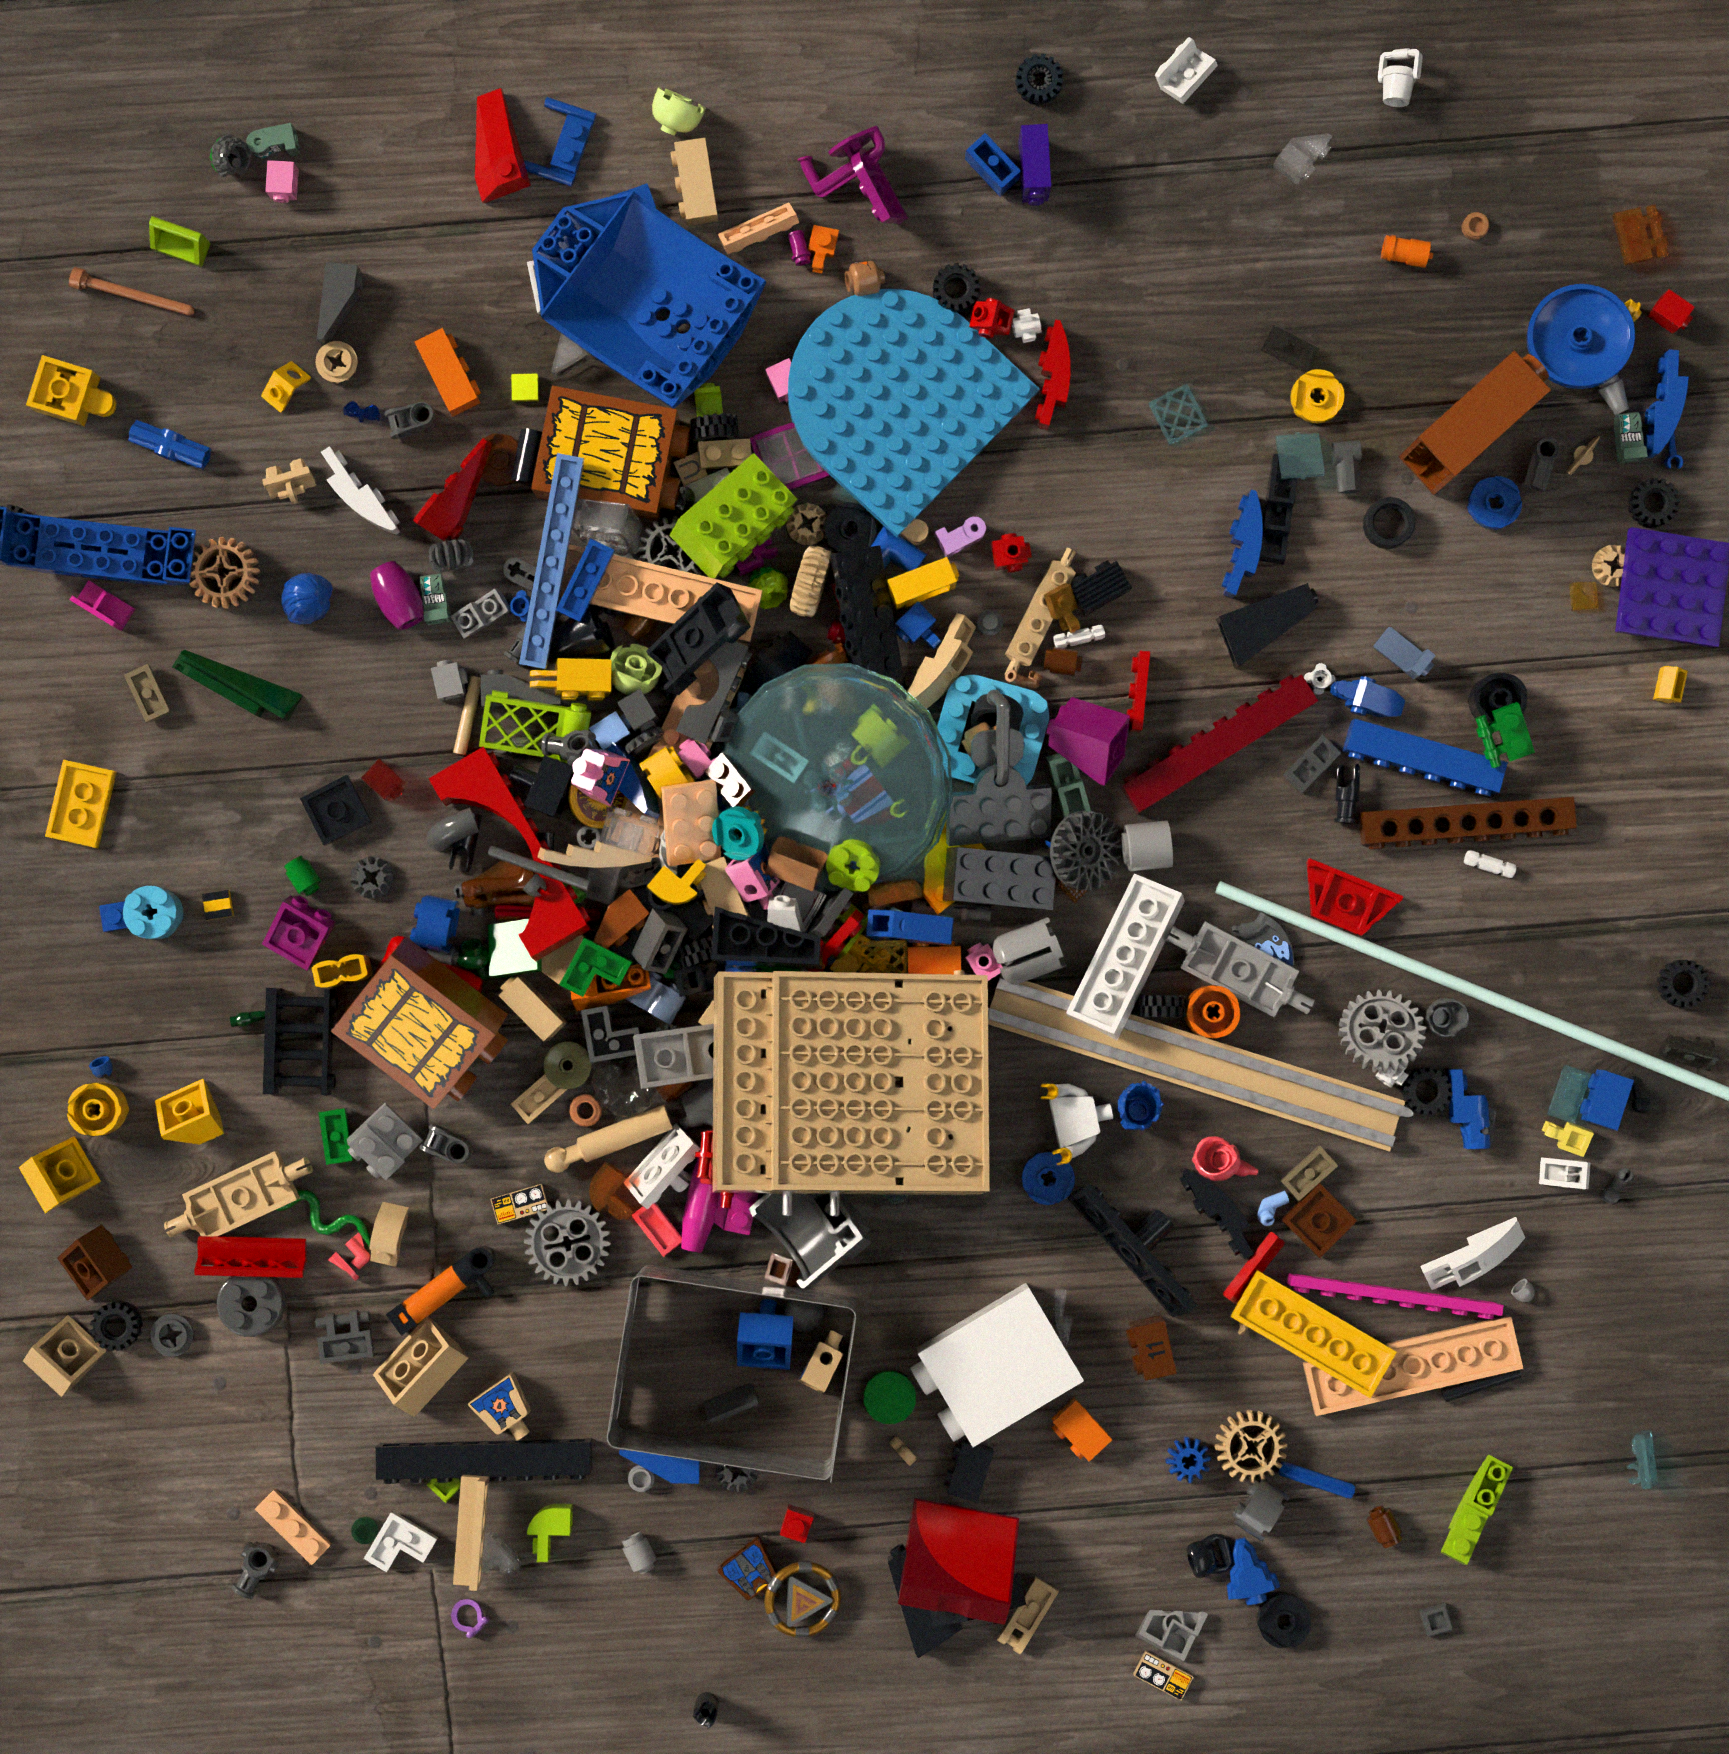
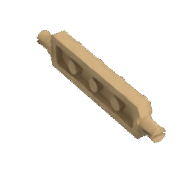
[1004,548,1076,675]

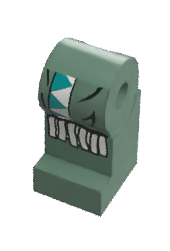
[246,123,301,159]
[1614,412,1648,464]
[420,573,452,625]

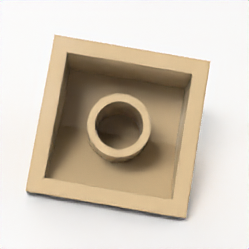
[23,1315,107,1397]

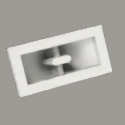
[1539,1158,1590,1189]

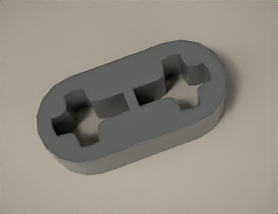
[503,558,536,592]
[619,857,661,890]

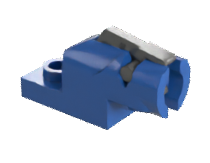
[1447,1069,1496,1149]

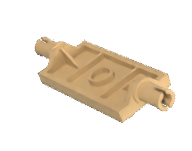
[164,1150,313,1238]

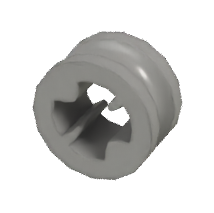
[577,826,602,850]

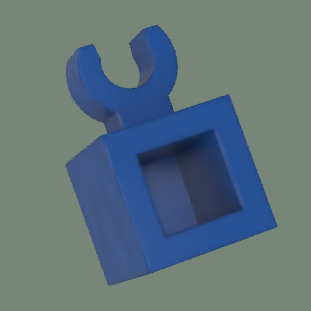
[895,601,942,650]

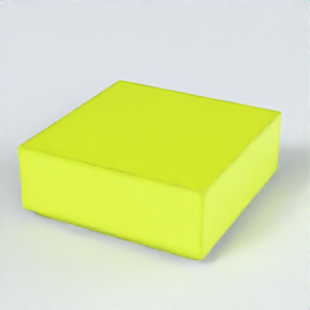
[511,374,539,402]

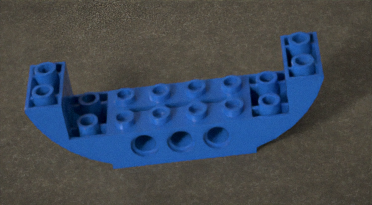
[0,507,196,585]

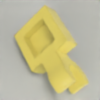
[1542,1121,1594,1157]

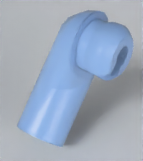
[1257,1190,1289,1226]

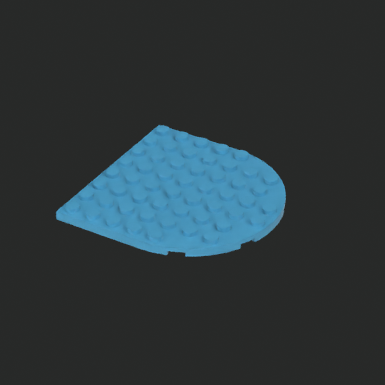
[787,289,1040,538]

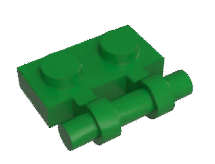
[1475,702,1535,768]

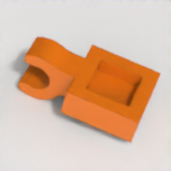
[808,225,839,274]

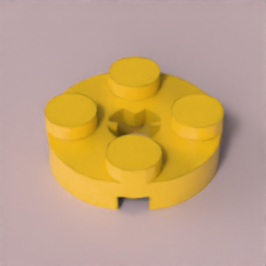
[1290,369,1344,423]

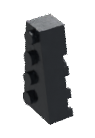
[711,906,824,969]

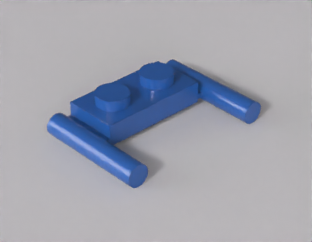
[524,97,597,187]

